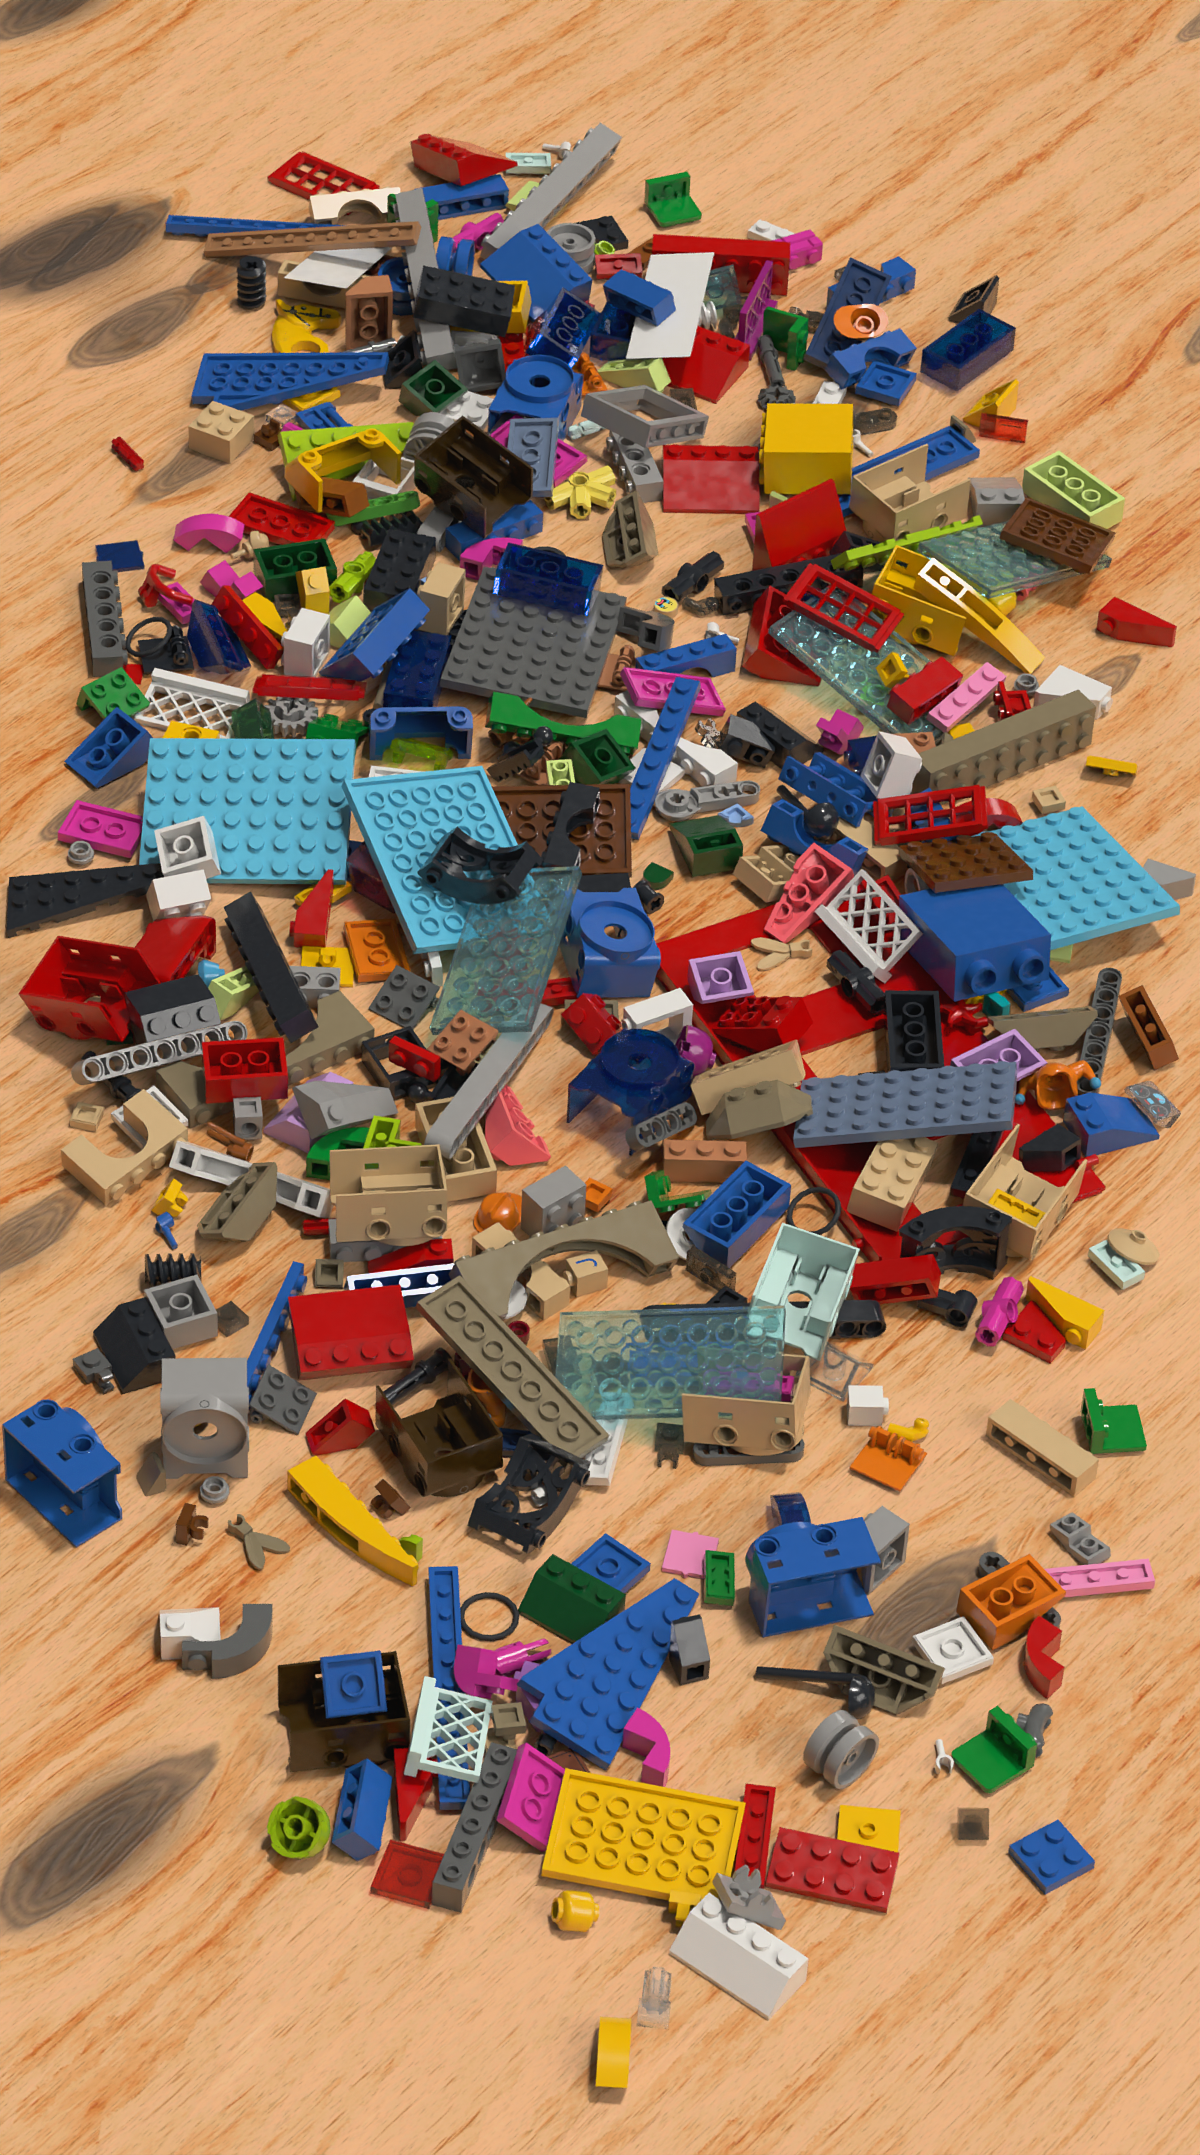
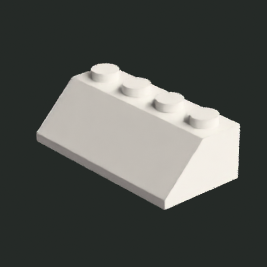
[669,1893,809,2020]

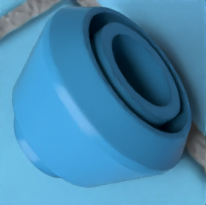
[198,959,225,987]

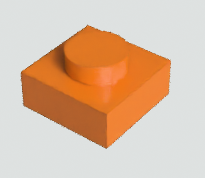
[585,1177,613,1213]

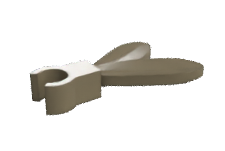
[228,1514,290,1570]

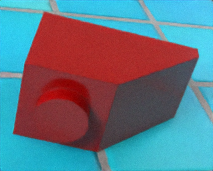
[305,1399,375,1456]

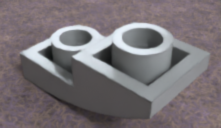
[1050,1512,1111,1565]

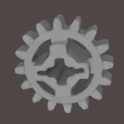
[264,697,318,738]

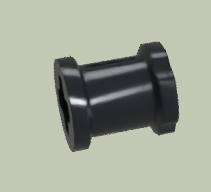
[633,880,664,914]

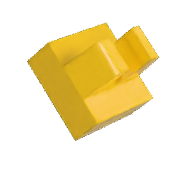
[876,652,909,688]
[151,1179,188,1217]
[668,1890,701,1927]

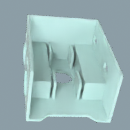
[742,1223,860,1361]

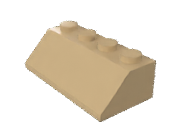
[691,1040,806,1115]

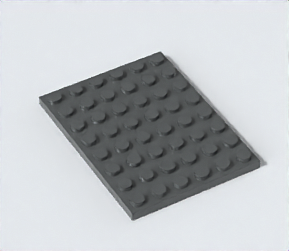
[440,566,627,718]

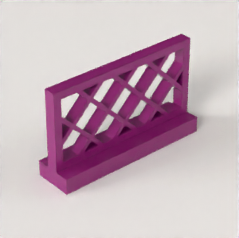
[734,260,778,361]

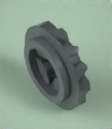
[758,385,796,409]

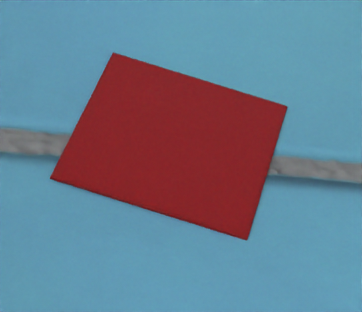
[123,664,144,685]

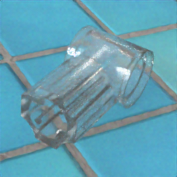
[637,1967,672,2029]

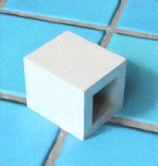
[846,1385,889,1426]

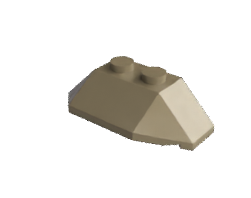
[603,490,659,568]
[987,1006,1098,1052]
[706,1080,813,1140]
[197,1162,277,1242]
[823,1625,945,1715]

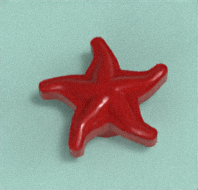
[940,999,983,1027]

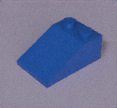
[64,707,153,788]
[1063,1092,1160,1157]

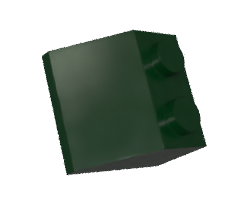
[398,360,468,416]
[558,729,636,785]

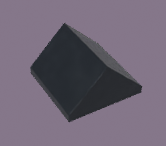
[948,275,999,330]
[383,330,422,389]

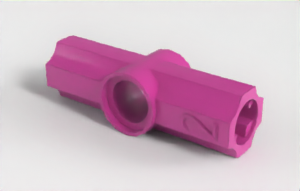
[452,213,504,250]
[975,1277,1024,1347]

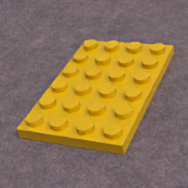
[541,1768,746,1901]

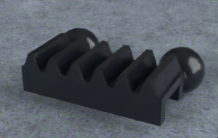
[351,510,423,547]
[486,726,553,782]
[407,1058,478,1103]

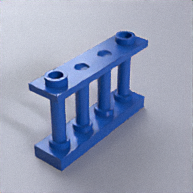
[778,752,894,827]

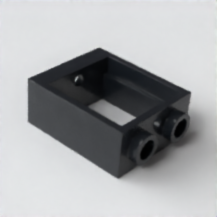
[362,1026,438,1101]

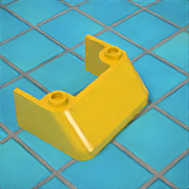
[285,428,402,513]

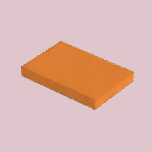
[343,918,410,982]

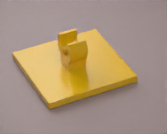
[301,946,354,987]

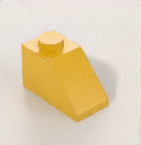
[295,567,330,614]

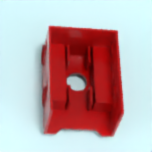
[19,936,161,1042]

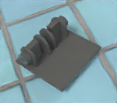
[368,965,440,1029]
[249,1364,317,1435]

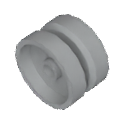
[547,223,596,274]
[803,1710,879,1789]

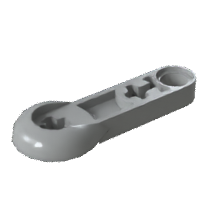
[655,780,760,821]

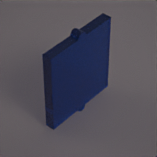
[95,540,145,572]

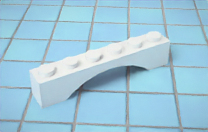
[614,690,738,787]
[169,1141,333,1218]

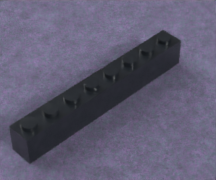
[224,892,319,1043]

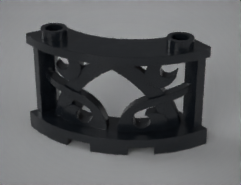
[417,826,544,905]
[899,1206,1012,1280]
[467,1433,591,1554]

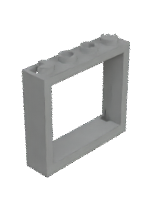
[581,385,709,448]

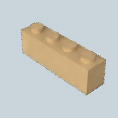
[826,817,907,881]
[986,1399,1099,1497]

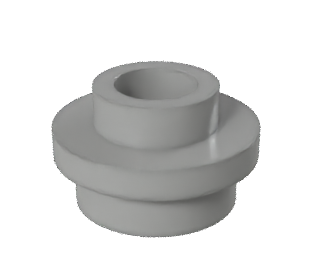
[1014,674,1039,696]
[68,841,94,865]
[200,1476,229,1504]

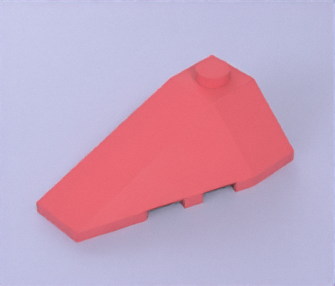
[764,843,854,944]
[485,1084,551,1166]

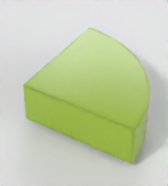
[398,1534,423,1562]

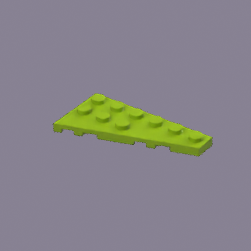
[277,422,413,502]
[831,515,983,571]

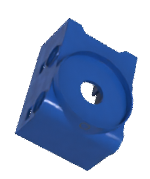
[488,355,584,442]
[553,888,661,998]
[2,1399,122,1548]
[745,1517,881,1637]

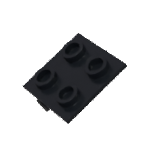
[138,625,194,674]

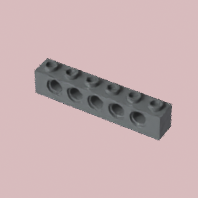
[82,561,128,677]
[432,1742,518,1913]

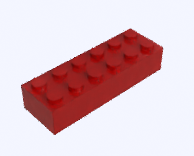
[652,234,791,296]

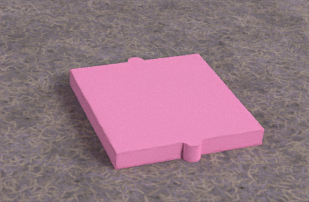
[662,1530,719,1579]

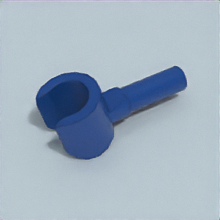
[155,1212,178,1249]

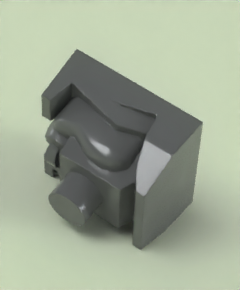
[454,338,506,392]

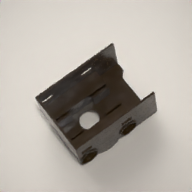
[414,415,533,539]
[375,1359,503,1497]
[278,1651,410,1772]

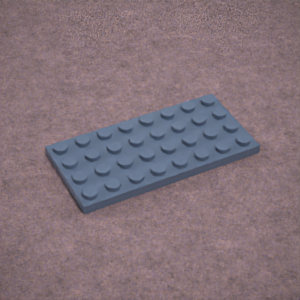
[793,1061,1018,1148]

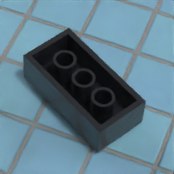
[413,265,515,337]
[363,529,436,612]
[883,990,944,1073]

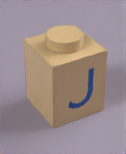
[563,1250,608,1297]

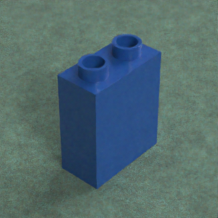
[899,884,1051,1001]

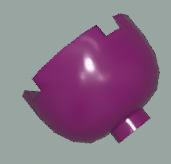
[669,1025,716,1080]

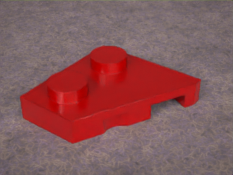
[1003,1300,1066,1364]

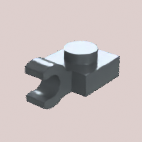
[73,1348,114,1393]

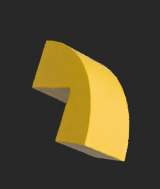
[596,2016,631,2088]

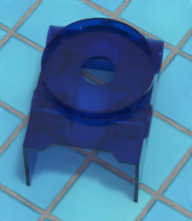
[566,1028,695,1156]

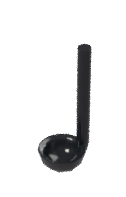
[777,785,839,840]
[756,1666,875,1720]

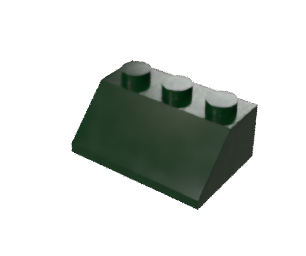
[518,1554,626,1644]

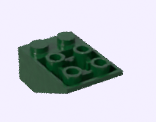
[669,815,743,877]

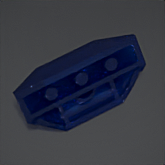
[187,599,251,674]

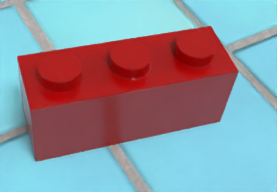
[886,656,963,725]
[850,1254,941,1304]

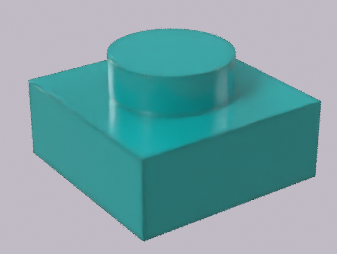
[982,992,1011,1017]

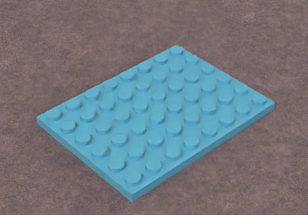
[139,738,356,885]
[341,766,555,954]
[971,806,1180,950]

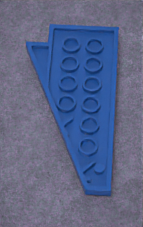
[191,352,389,411]
[517,1578,699,1770]

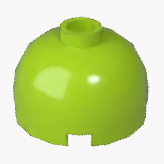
[267,1796,331,1860]

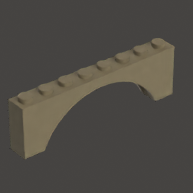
[156,991,375,1129]
[449,1200,679,1321]

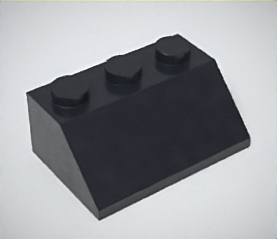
[737,702,824,769]
[123,974,221,1045]
[93,1297,176,1394]

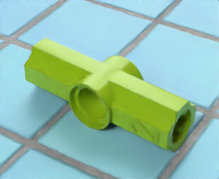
[329,551,376,603]

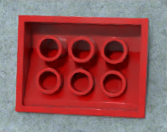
[410,134,518,186]
[662,325,750,404]
[661,444,760,514]
[752,479,846,571]
[742,585,830,686]
[288,1285,414,1381]

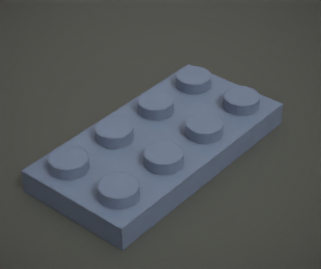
[506,418,559,497]

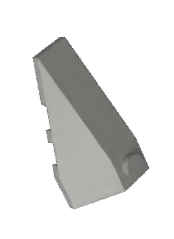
[292,1081,398,1139]

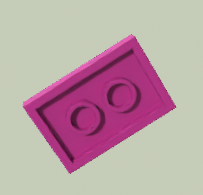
[57,800,143,858]
[496,1743,565,1852]

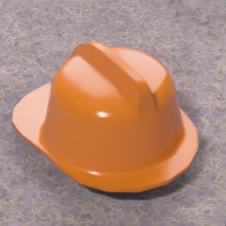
[834,304,888,341]
[474,1192,522,1233]

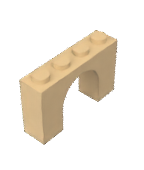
[61,1089,188,1205]

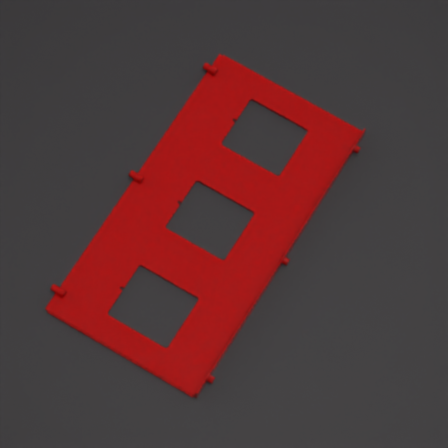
[656,884,1106,1262]

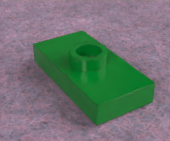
[704,1550,735,1606]

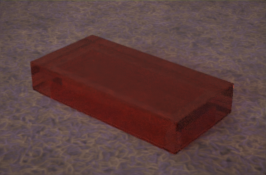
[979,413,1028,443]

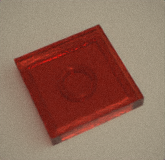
[370,1839,444,1909]

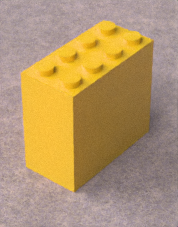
[759,404,853,494]

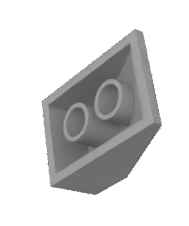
[968,477,1025,527]

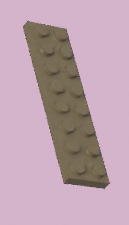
[416,1275,609,1469]

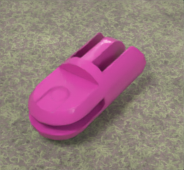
[495,1638,552,1677]

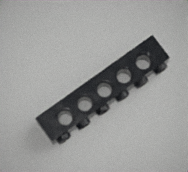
[714,553,864,615]

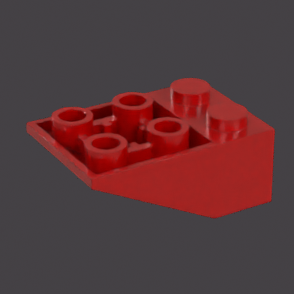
[712,996,813,1052]

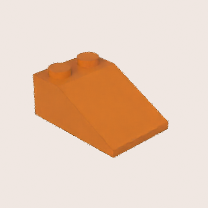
[956,1554,1066,1650]

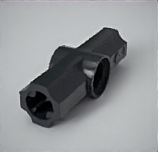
[662,551,724,602]
[826,950,885,1015]

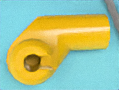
[887,1418,929,1442]

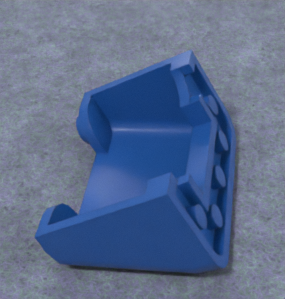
[368,706,473,760]

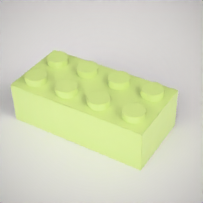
[1022,451,1125,529]

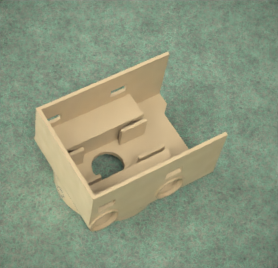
[849,444,971,543]
[963,1124,1087,1260]
[330,1144,447,1246]
[682,1347,811,1456]

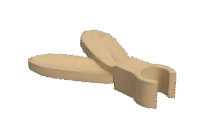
[751,938,812,971]

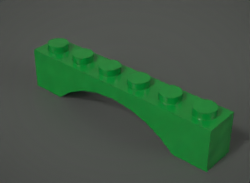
[485,692,642,756]

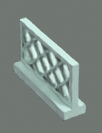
[404,1676,493,1783]

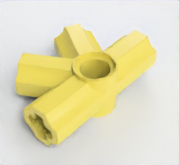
[543,465,616,519]

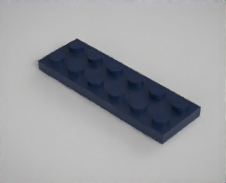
[803,257,892,369]

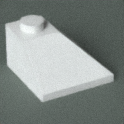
[160,1607,221,1660]

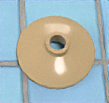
[1107,1228,1160,1265]

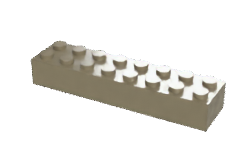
[910,689,1096,806]

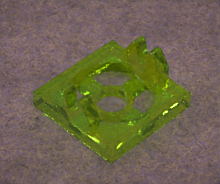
[390,738,454,771]

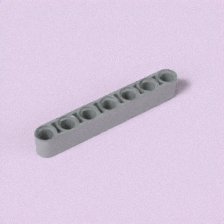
[71,1021,248,1085]

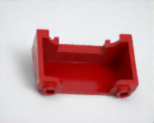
[135,915,216,983]

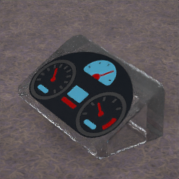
[1124,1081,1181,1128]

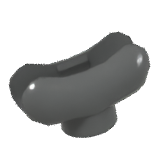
[1016,1703,1053,1758]

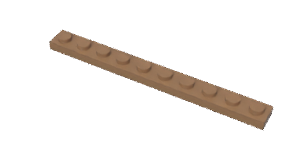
[203,221,422,257]

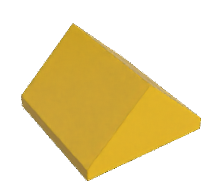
[963,379,1019,433]

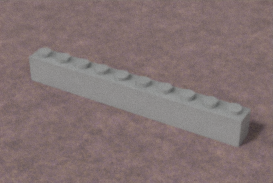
[480,123,622,259]
[393,188,457,370]

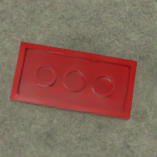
[228,492,335,545]
[766,1827,900,1913]

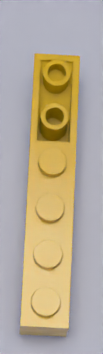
[913,558,1045,674]
[287,1456,419,1586]

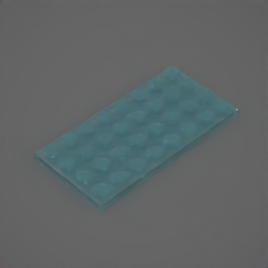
[917,520,1112,599]
[768,585,980,741]
[429,866,582,1035]
[555,1305,786,1420]

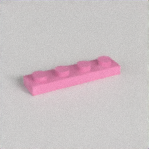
[926,662,1007,733]
[1045,1559,1155,1598]

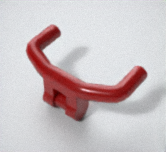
[138,564,193,608]

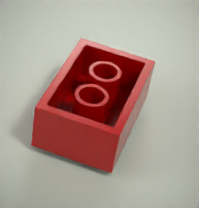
[202,1037,288,1104]

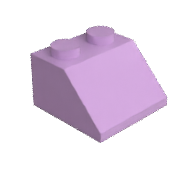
[687,951,754,1004]

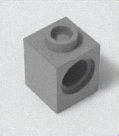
[233,1097,263,1140]

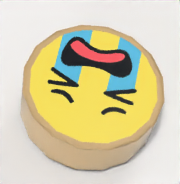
[654,597,678,618]

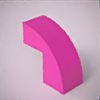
[174,514,244,553]
[460,538,523,580]
[200,560,263,600]
[622,1708,670,1787]

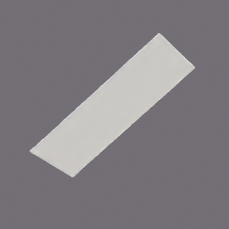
[284,247,391,288]
[626,252,714,359]

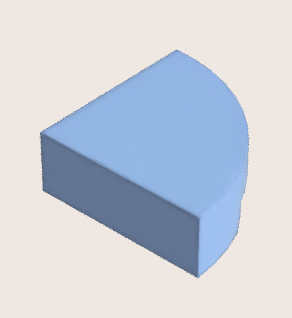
[718,803,754,827]

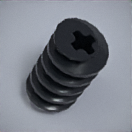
[237,256,266,309]
[145,1253,202,1288]

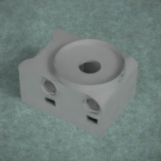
[160,1358,249,1479]

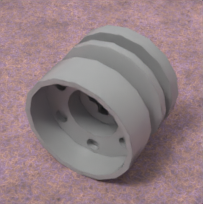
[404,412,455,461]

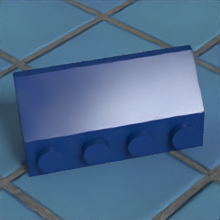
[682,1161,791,1271]

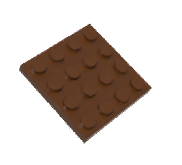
[999,497,1116,574]
[899,832,1033,893]

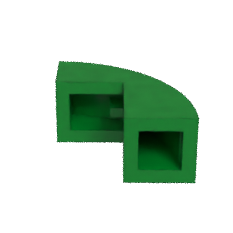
[306,1127,370,1181]

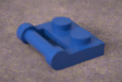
[296,402,353,430]

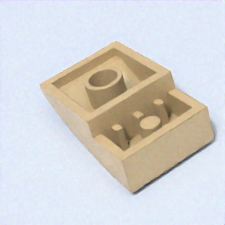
[733,845,801,902]

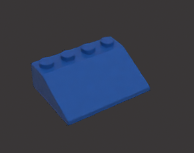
[480,224,593,323]
[319,588,430,681]

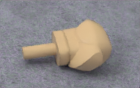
[230,531,269,560]

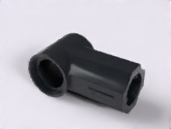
[917,1289,978,1327]

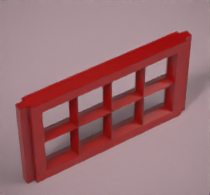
[267,151,380,216]
[782,563,905,653]
[253,674,367,701]
[873,785,988,846]

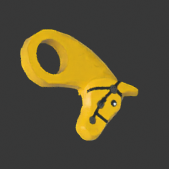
[272,299,341,353]

